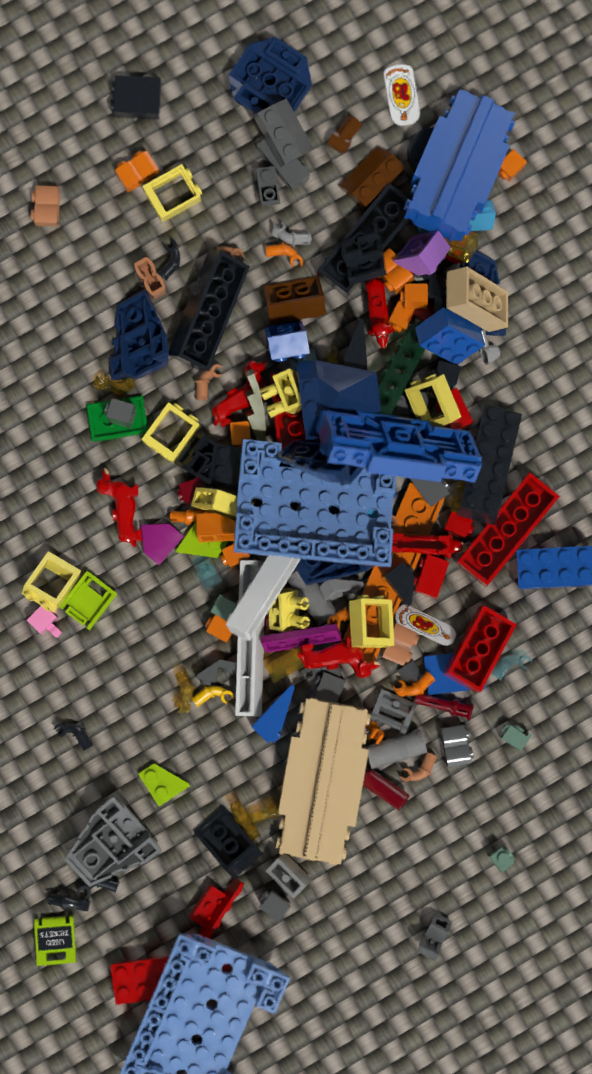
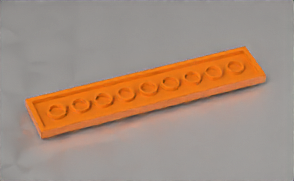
[341,482,445,662]

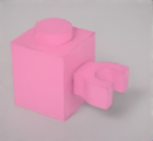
[27,606,62,638]

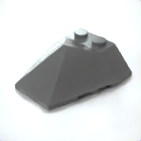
[64,795,162,886]

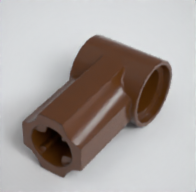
[327,115,362,155]

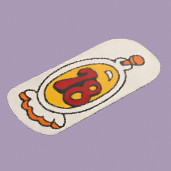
[384,65,420,125]
[396,604,456,645]

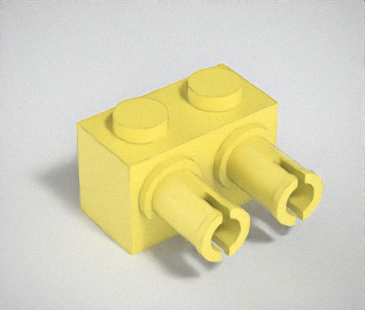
[260,369,302,418]
[269,588,310,632]

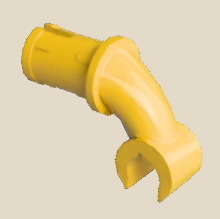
[191,685,234,707]

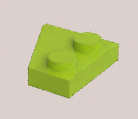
[176,522,228,558]
[138,763,190,806]

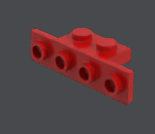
[188,877,244,939]

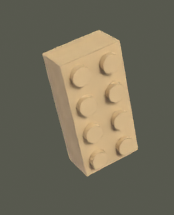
[446,267,508,332]

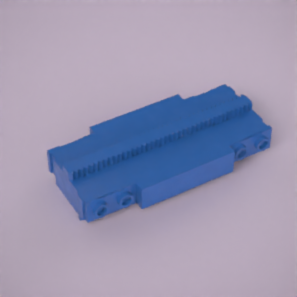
[404,89,515,242]
[316,410,482,482]

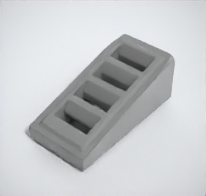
[320,579,364,600]

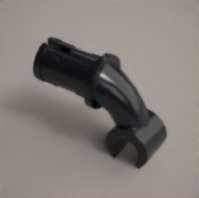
[158,239,181,281]
[54,723,94,751]
[78,878,120,898]
[47,892,90,912]

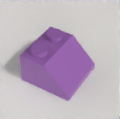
[393,230,451,276]

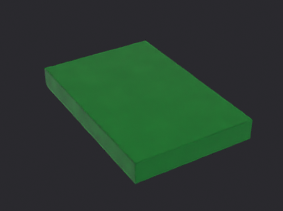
[86,395,148,442]

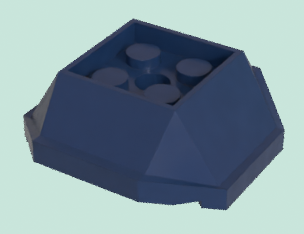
[228,37,312,115]

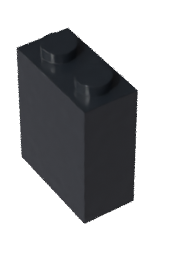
[110,75,162,120]

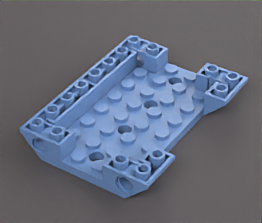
[234,439,396,567]
[120,934,290,1074]

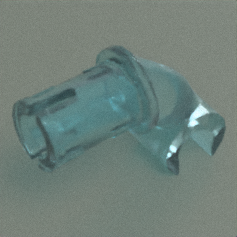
[491,655,532,680]

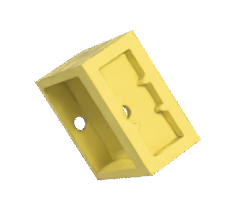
[142,164,202,223]
[405,374,461,427]
[142,402,200,464]
[191,487,254,519]
[22,551,81,613]
[349,595,394,648]

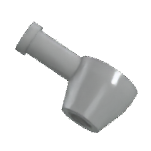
[480,329,500,365]

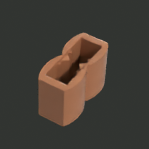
[31,185,60,227]
[134,257,166,300]
[382,621,420,666]

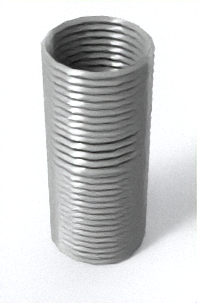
[288,571,337,626]
[365,730,427,770]

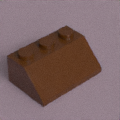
[338,146,405,212]
[263,276,327,325]

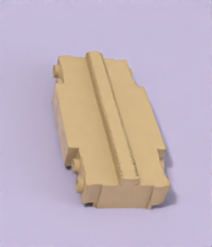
[276,697,370,865]

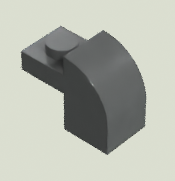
[418,913,452,961]

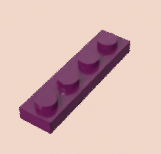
[261,624,341,653]

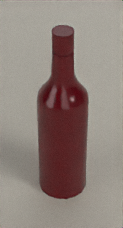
[363,769,410,811]

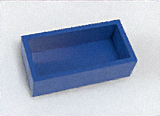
[517,546,592,590]

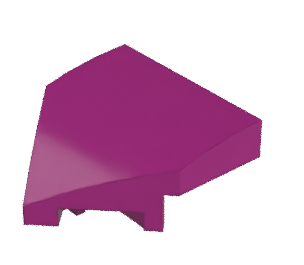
[140,522,184,565]

